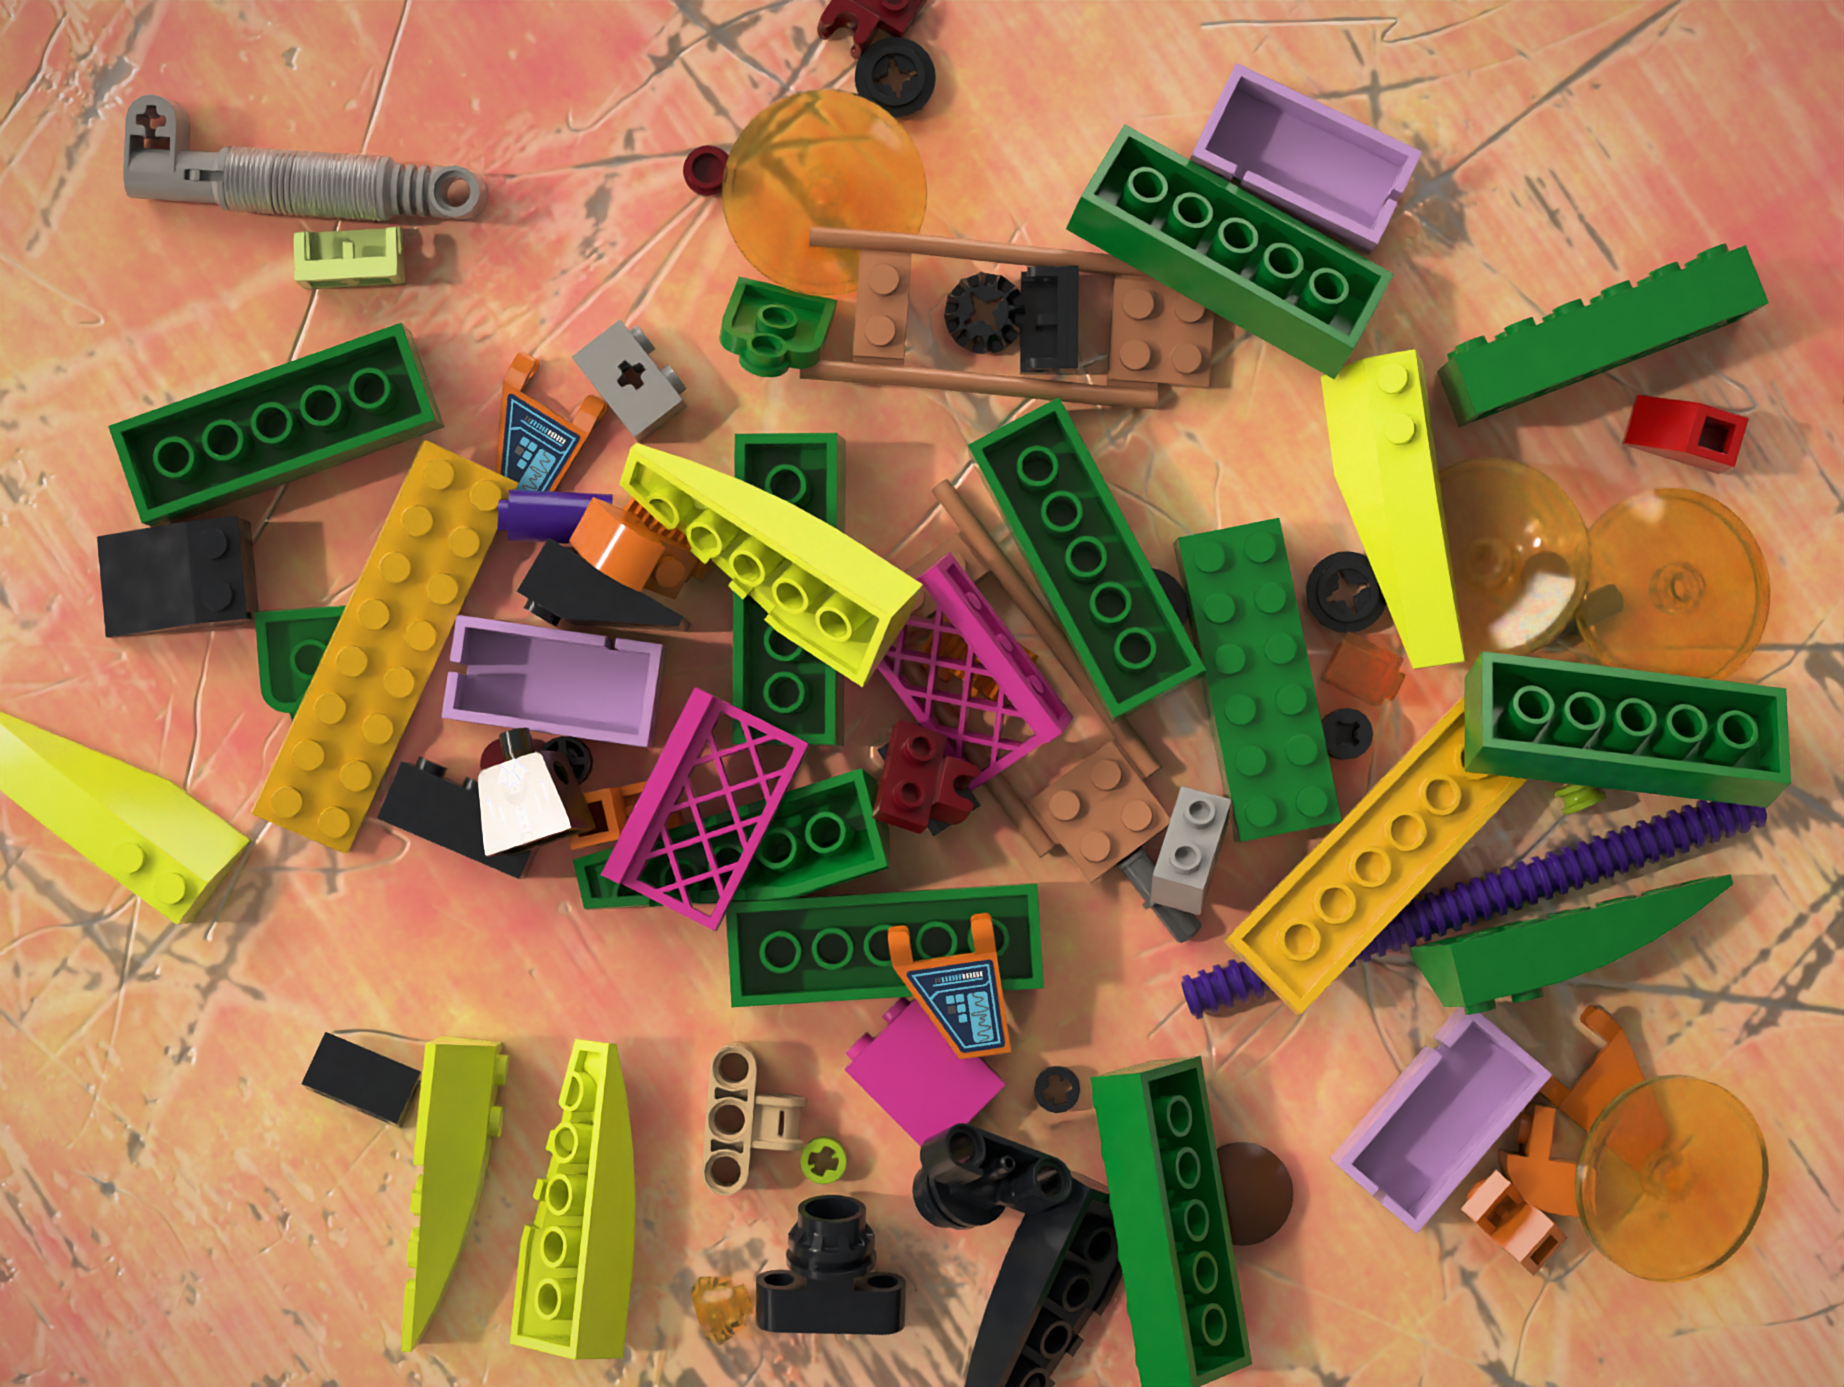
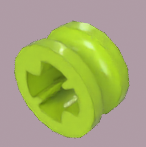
[1554,784,1607,815]
[800,1136,847,1185]

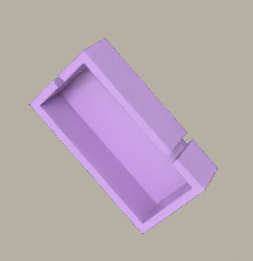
[1190,63,1422,255]
[441,615,667,749]
[1329,1007,1552,1234]

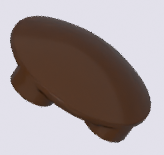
[1217,1142,1293,1246]

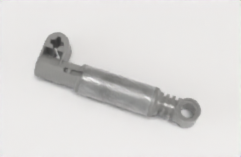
[123,94,488,221]

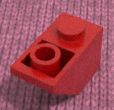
[1621,395,1749,474]

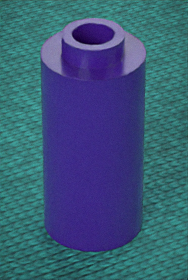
[498,490,613,544]

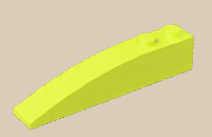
[1321,349,1466,670]
[619,443,923,687]
[0,711,252,925]
[401,1036,509,1352]
[510,1039,636,1360]

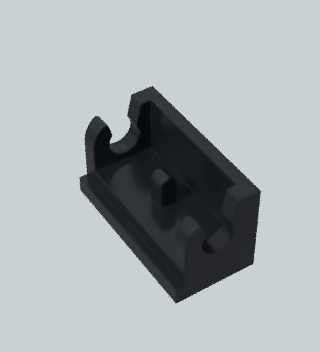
[1020,265,1079,375]
[301,1031,421,1129]

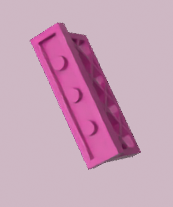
[877,552,1074,791]
[601,687,810,931]

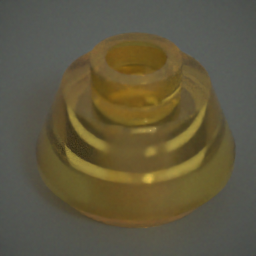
[691,1276,753,1345]

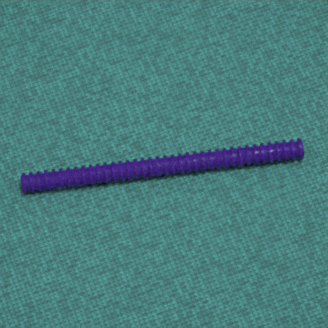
[1181,800,1767,1020]

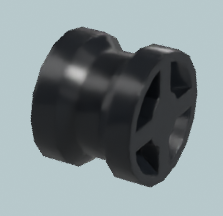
[1321,708,1373,760]
[541,736,594,785]

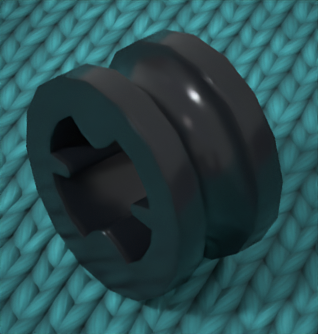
[1034,1066,1080,1113]

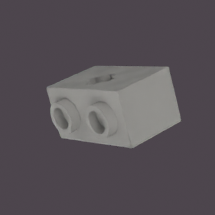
[572,319,687,443]
[1150,786,1231,916]

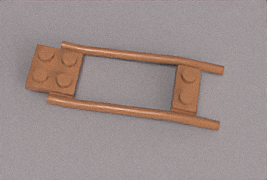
[800,226,1214,409]
[891,479,1171,884]

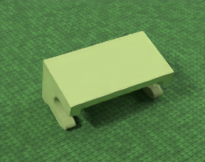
[294,226,405,289]

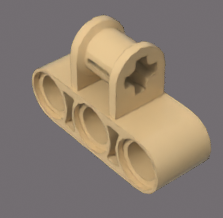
[702,1042,807,1196]

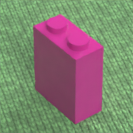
[845,997,1006,1147]

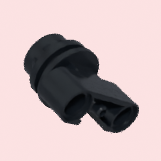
[912,1123,1073,1230]
[756,1195,906,1335]

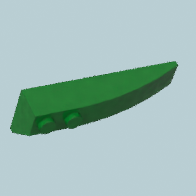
[573,768,890,910]
[1410,874,1733,1015]

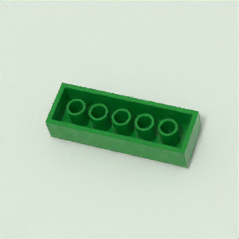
[1066,124,1394,379]
[1437,243,1769,428]
[108,323,445,527]
[968,397,1206,724]
[732,433,846,746]
[1173,518,1342,842]
[1464,651,1791,808]
[726,883,1044,1008]
[1090,1056,1252,1387]

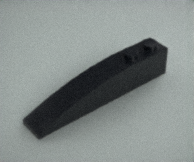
[964,1170,1123,1387]

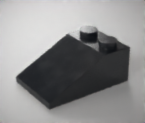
[97,516,259,638]
[516,538,692,632]

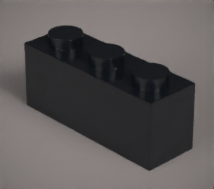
[377,756,539,879]

